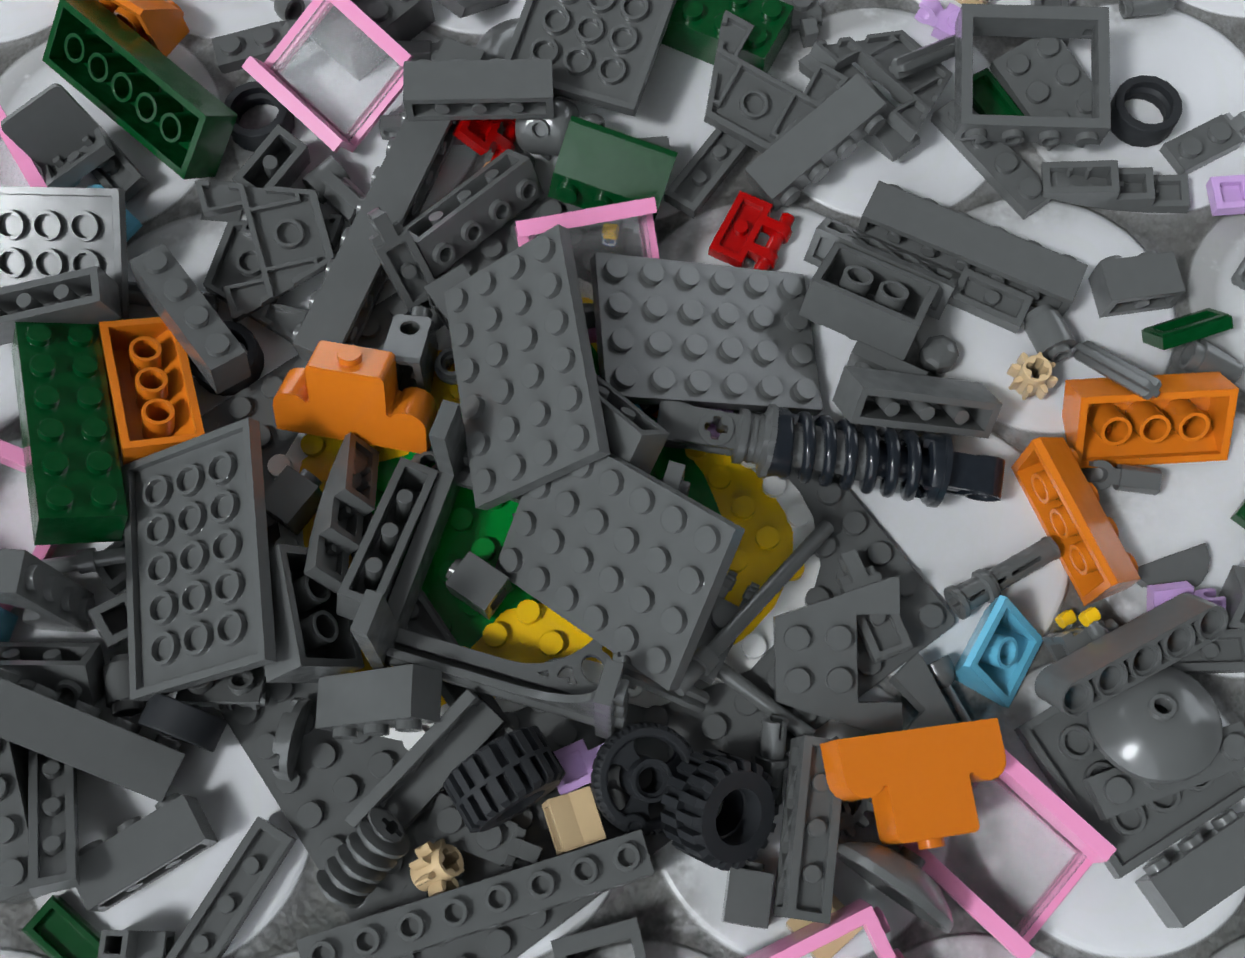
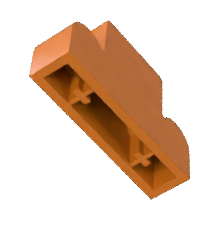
[273,340,437,454]
[820,718,1006,850]

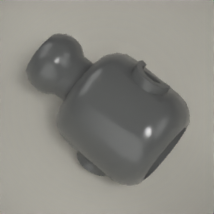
[515,98,605,161]

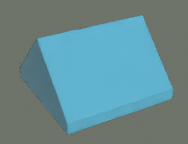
[954,595,1043,708]

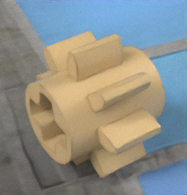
[1007,352,1058,400]
[409,838,464,897]

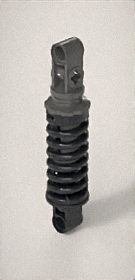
[656,401,1005,508]

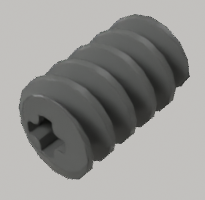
[316,807,410,909]

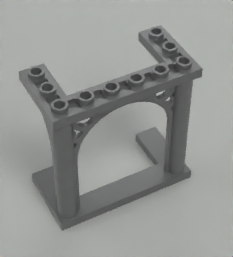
[350,399,691,739]

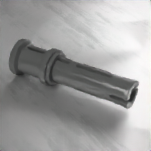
[943,536,1061,620]

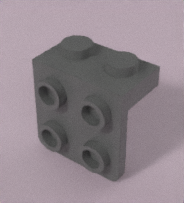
[1,83,115,188]

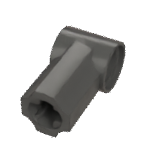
[302,156,366,225]

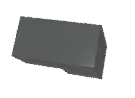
[97,930,175,958]

